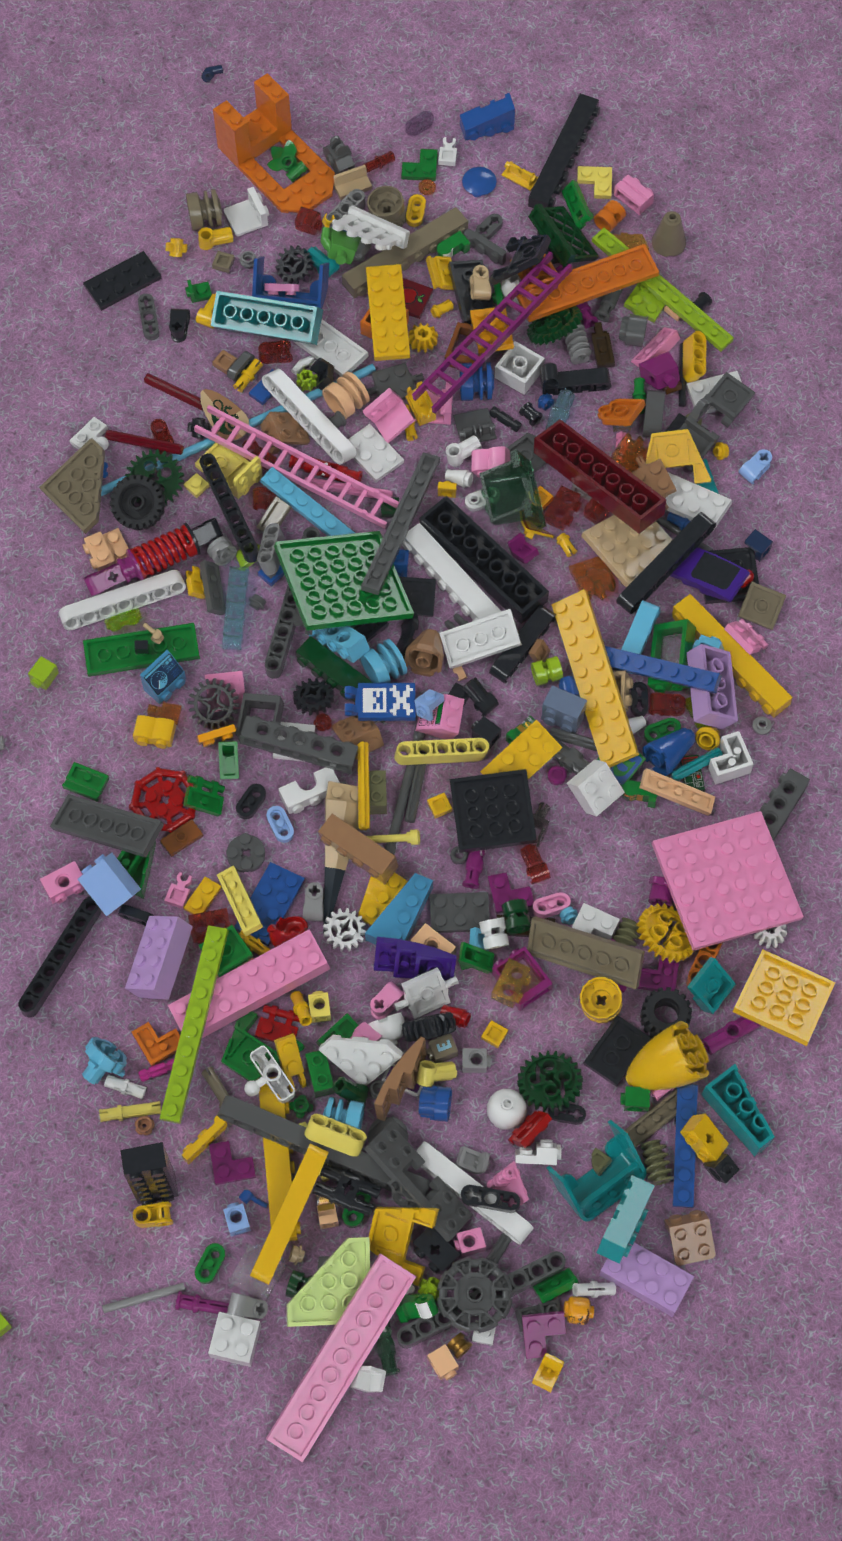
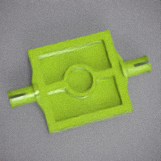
[624,283,666,323]

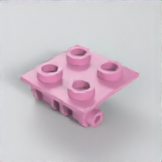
[205,671,245,712]
[486,1161,529,1207]

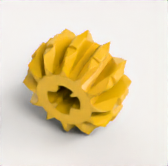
[409,322,438,354]

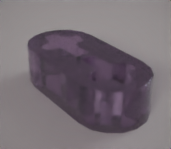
[405,111,434,136]

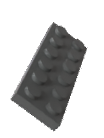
[50,794,164,857]

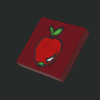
[402,278,433,319]

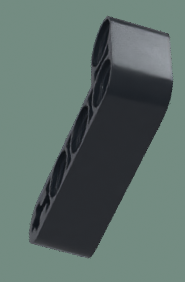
[540,363,612,396]

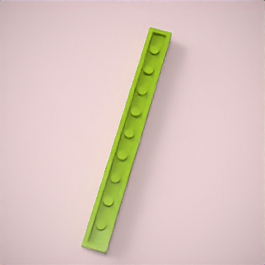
[591,227,734,352]
[159,925,229,1124]

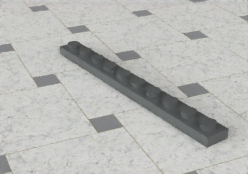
[361,452,440,595]

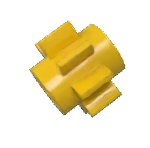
[165,238,187,257]

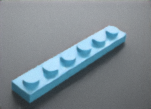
[260,467,355,536]

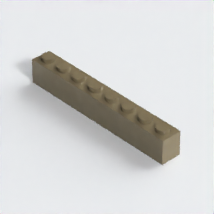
[342,207,468,298]

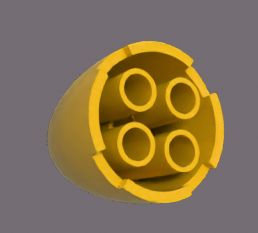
[626,1021,709,1090]

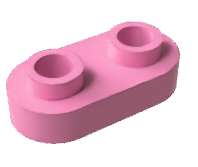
[264,283,300,295]
[532,892,571,919]

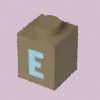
[426,1033,458,1063]

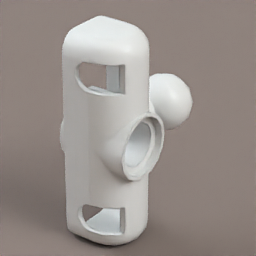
[244,1046,295,1103]

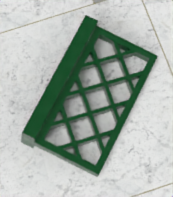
[528,204,599,268]

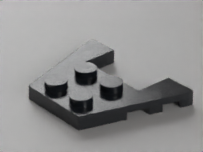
[489,235,551,286]

